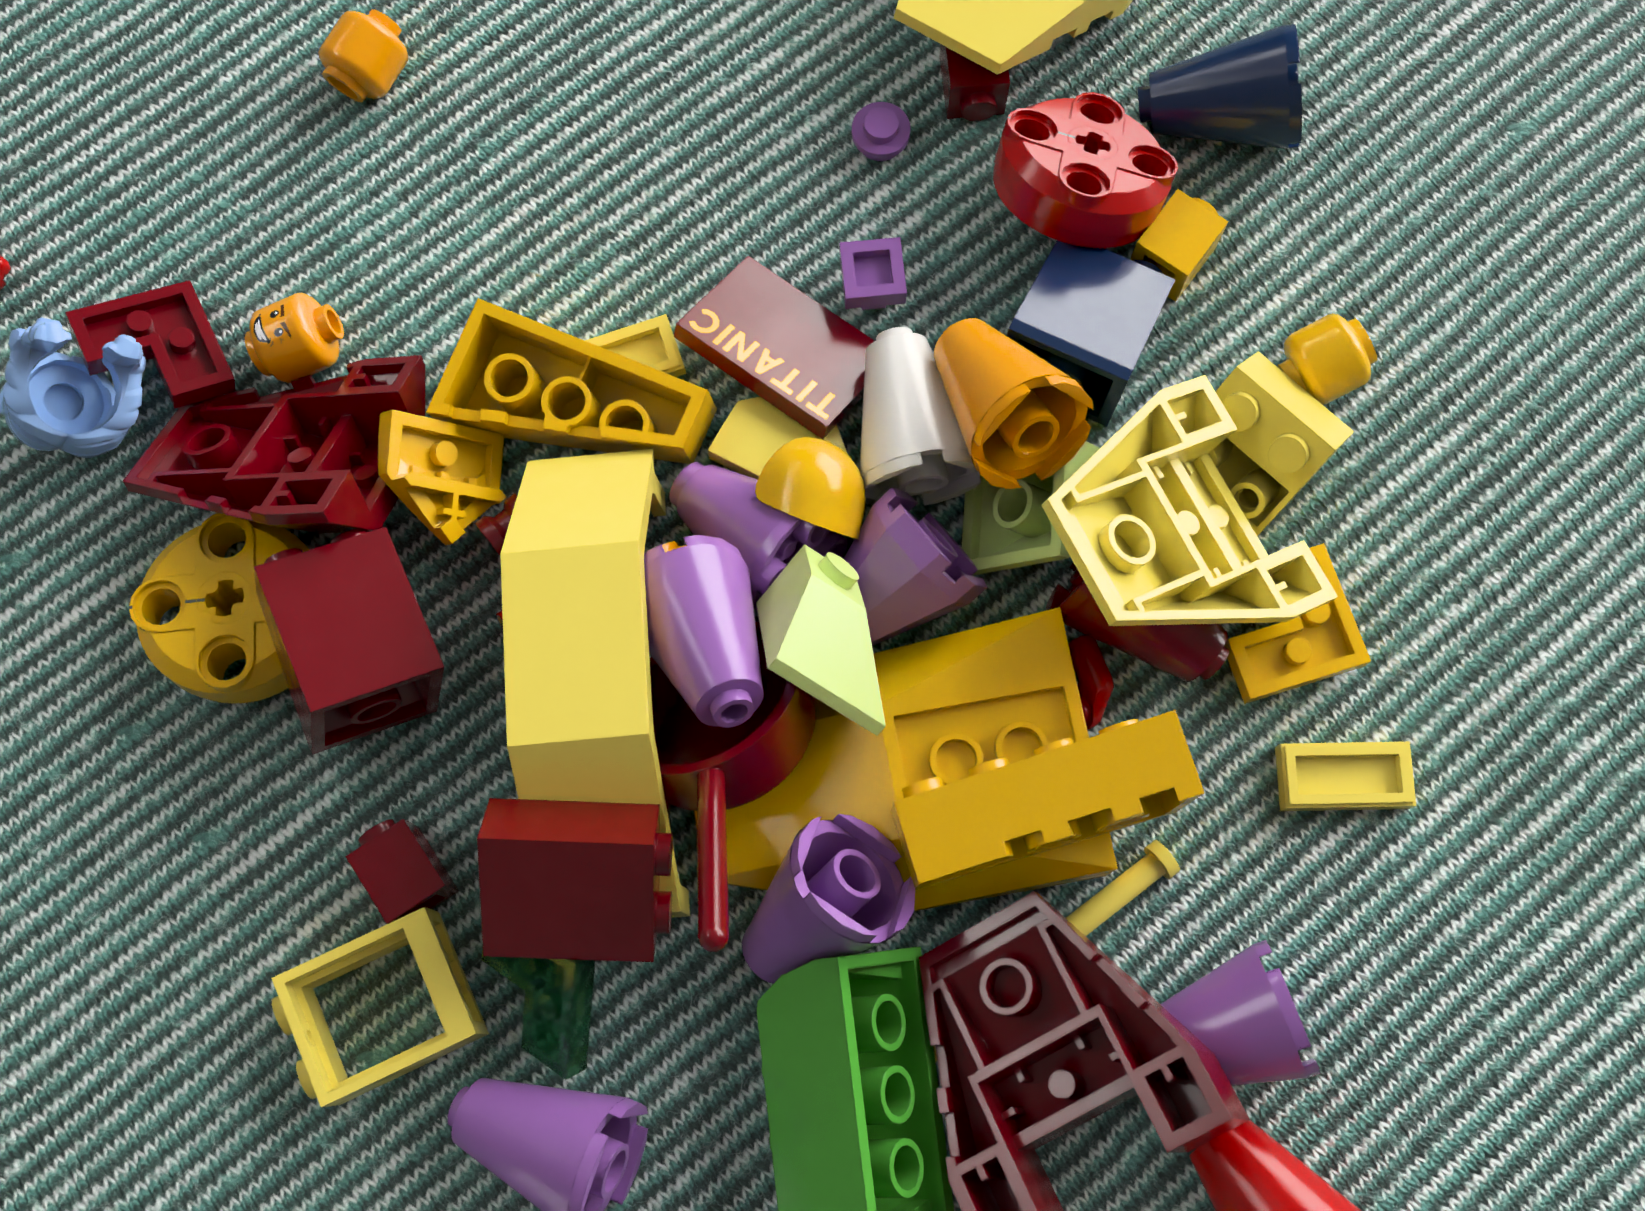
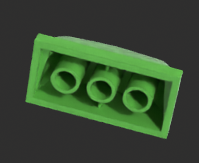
[757,946,954,1211]

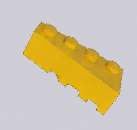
[426,298,717,464]
[891,710,1205,890]

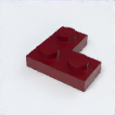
[65,280,236,409]

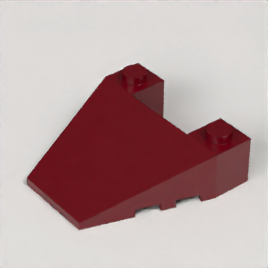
[919,891,1250,1211]

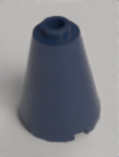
[1138,24,1302,149]

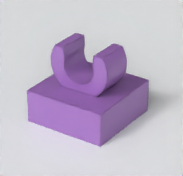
[839,237,907,310]

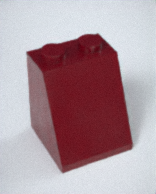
[254,527,444,755]

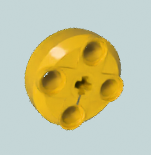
[129,513,309,704]

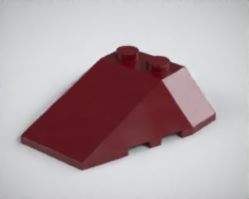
[123,355,425,533]

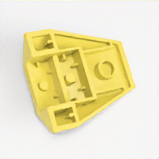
[1041,375,1338,626]

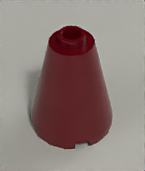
[1046,563,1229,682]

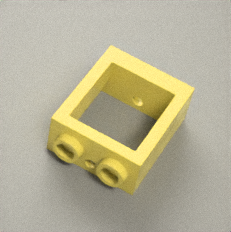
[271,907,489,1107]

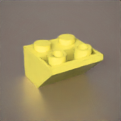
[1208,351,1354,536]

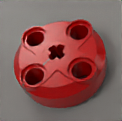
[993,92,1178,248]

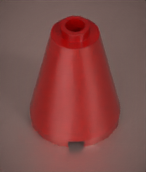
[1189,1120,1361,1211]

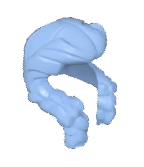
[0,317,146,458]

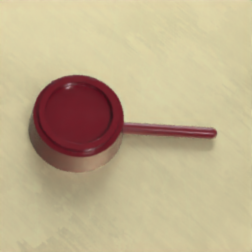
[650,622,816,952]

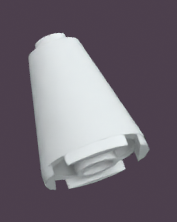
[859,327,981,506]

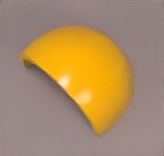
[755,437,866,539]

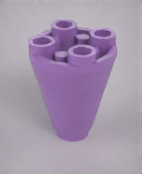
[669,462,848,611]

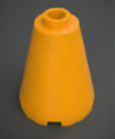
[934,318,1093,489]

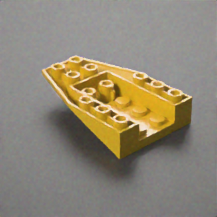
[694,607,1118,911]

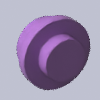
[852,102,911,161]

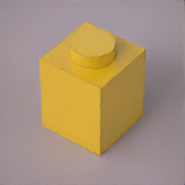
[1130,189,1229,302]

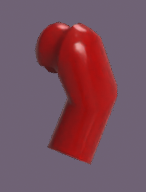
[1068,635,1114,731]

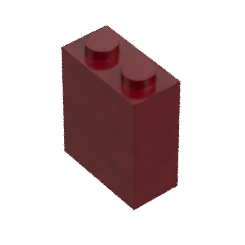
[477,798,673,962]

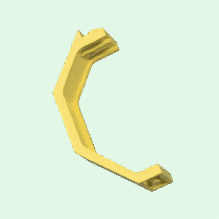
[500,448,690,918]

